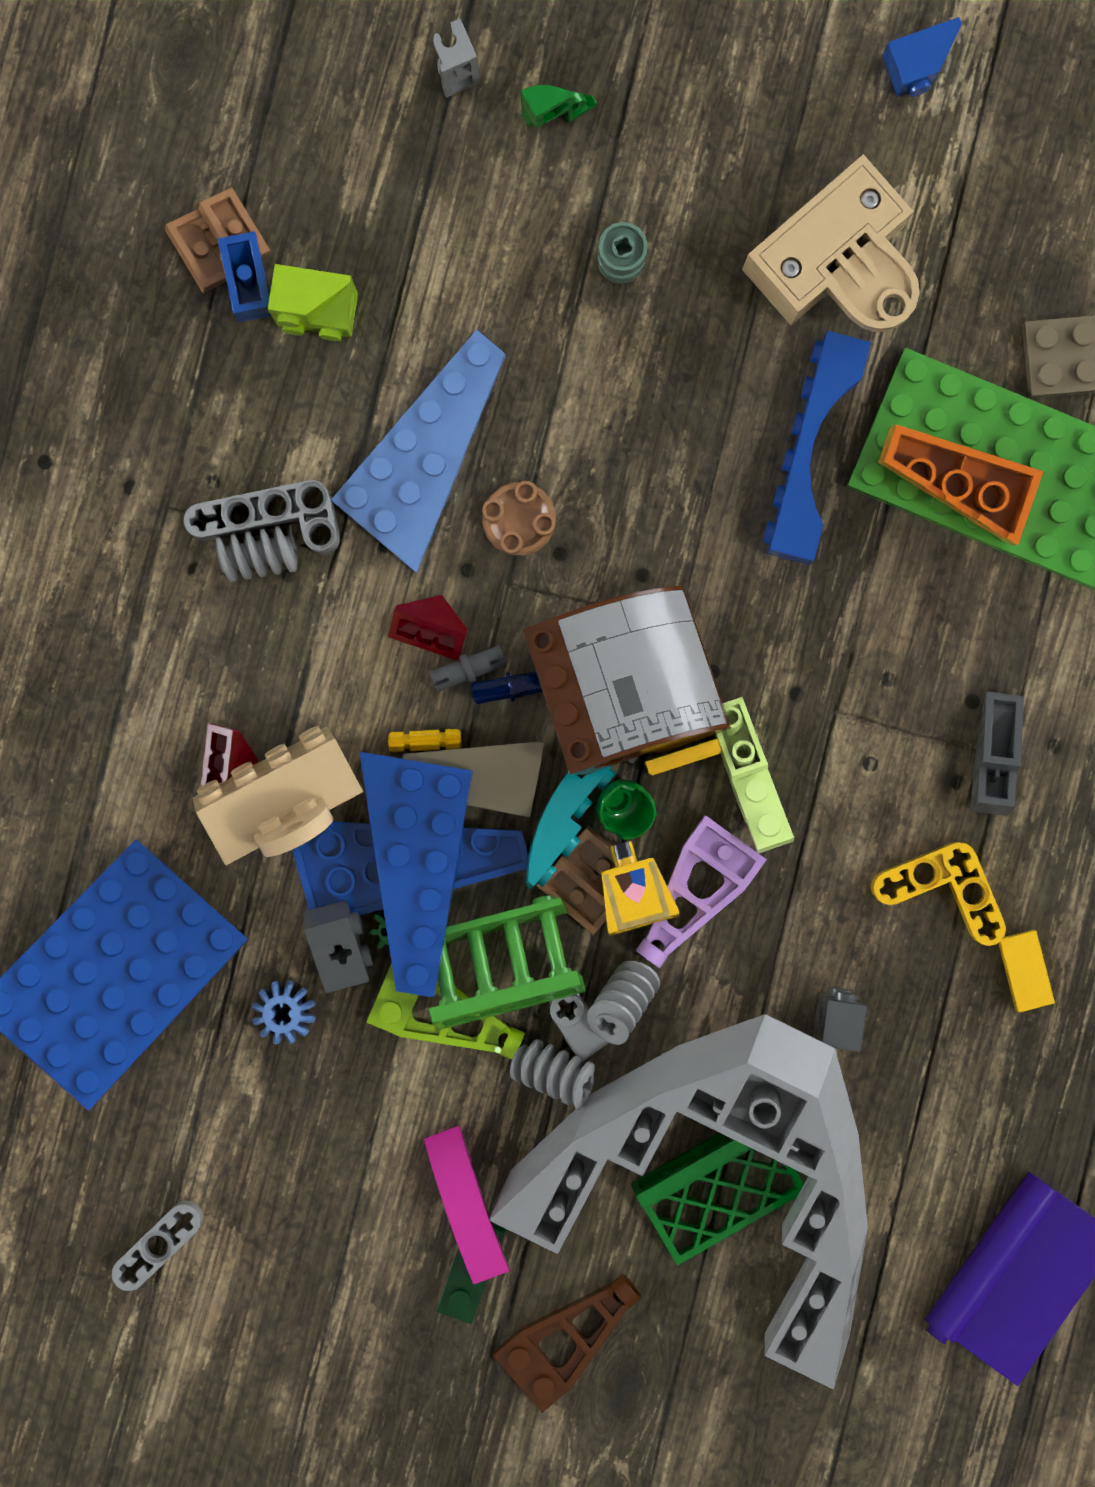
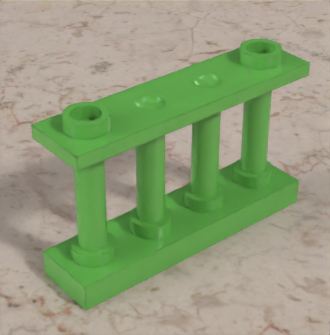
[429,895,586,1030]

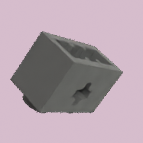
[303,900,374,993]
[812,987,867,1052]

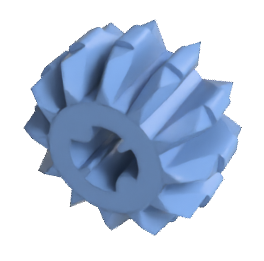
[252,980,316,1044]

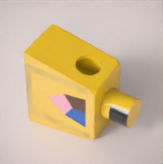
[601,841,679,936]

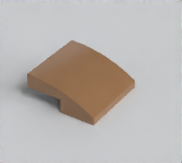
[165,187,270,294]
[537,825,616,935]

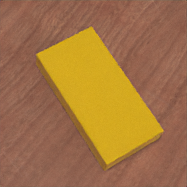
[644,738,721,776]
[998,930,1055,1013]

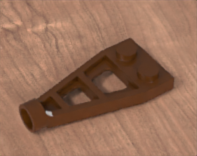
[493,1274,642,1413]

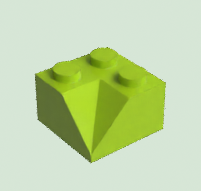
[268,264,358,341]

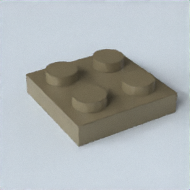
[1022,315,1095,399]

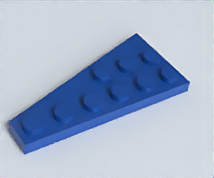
[359,752,473,998]
[292,821,528,915]

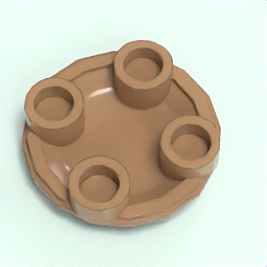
[482,481,556,556]

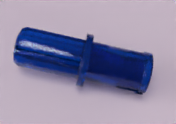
[471,671,543,704]

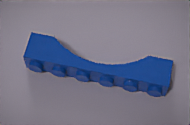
[762,331,871,565]

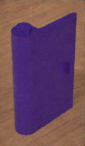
[924,1171,1095,1386]

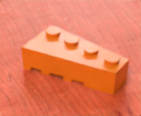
[878,424,1044,545]

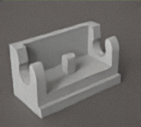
[433,19,480,98]

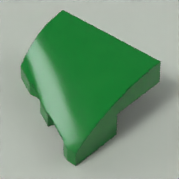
[521,85,598,129]

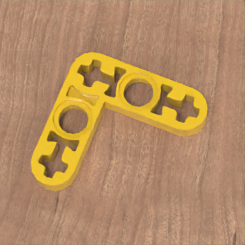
[871,842,1006,946]

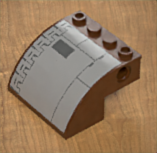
[523,586,731,775]

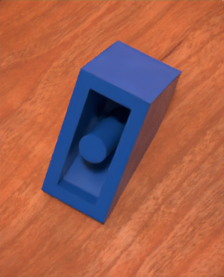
[882,17,962,97]
[218,231,271,323]

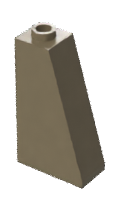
[402,742,545,817]

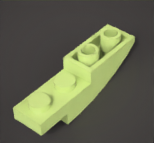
[714,697,794,854]

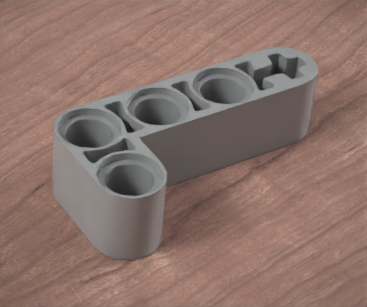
[184,480,340,555]

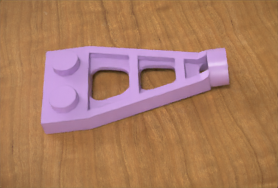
[635,815,767,968]

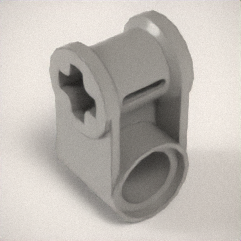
[549,994,609,1062]

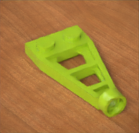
[367,963,525,1060]

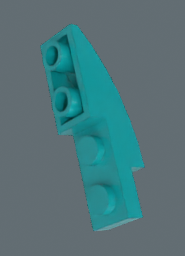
[525,765,616,890]

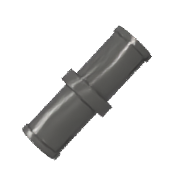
[428,644,507,693]

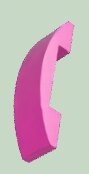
[424,1126,510,1284]

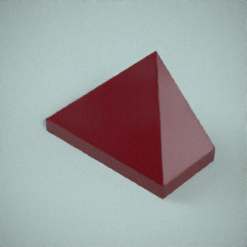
[388,595,468,661]
[201,723,259,786]

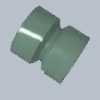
[597,222,648,284]

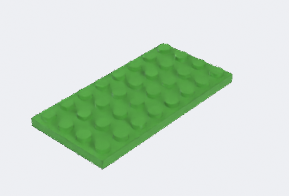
[846,347,1095,590]

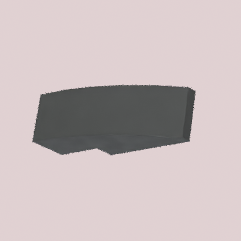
[970,691,1024,816]

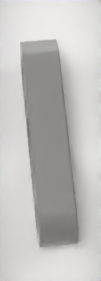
[112,1201,203,1291]

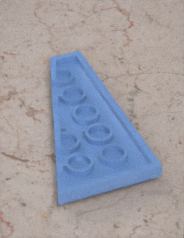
[331,330,505,574]

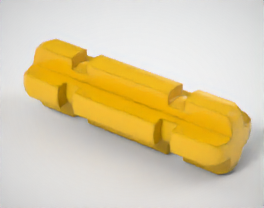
[388,729,462,752]

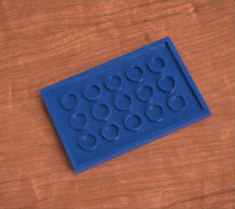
[0,839,248,1112]

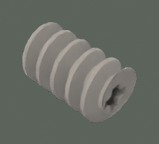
[216,524,298,582]
[587,961,660,1045]
[510,1039,595,1110]

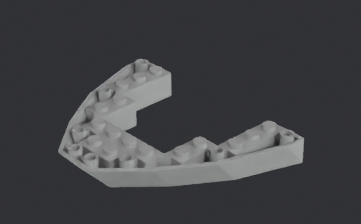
[489,1014,868,1390]

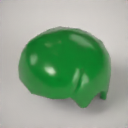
[595,779,657,840]

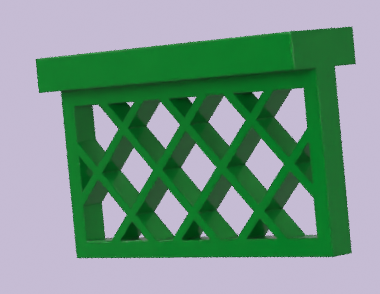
[631,1133,804,1266]

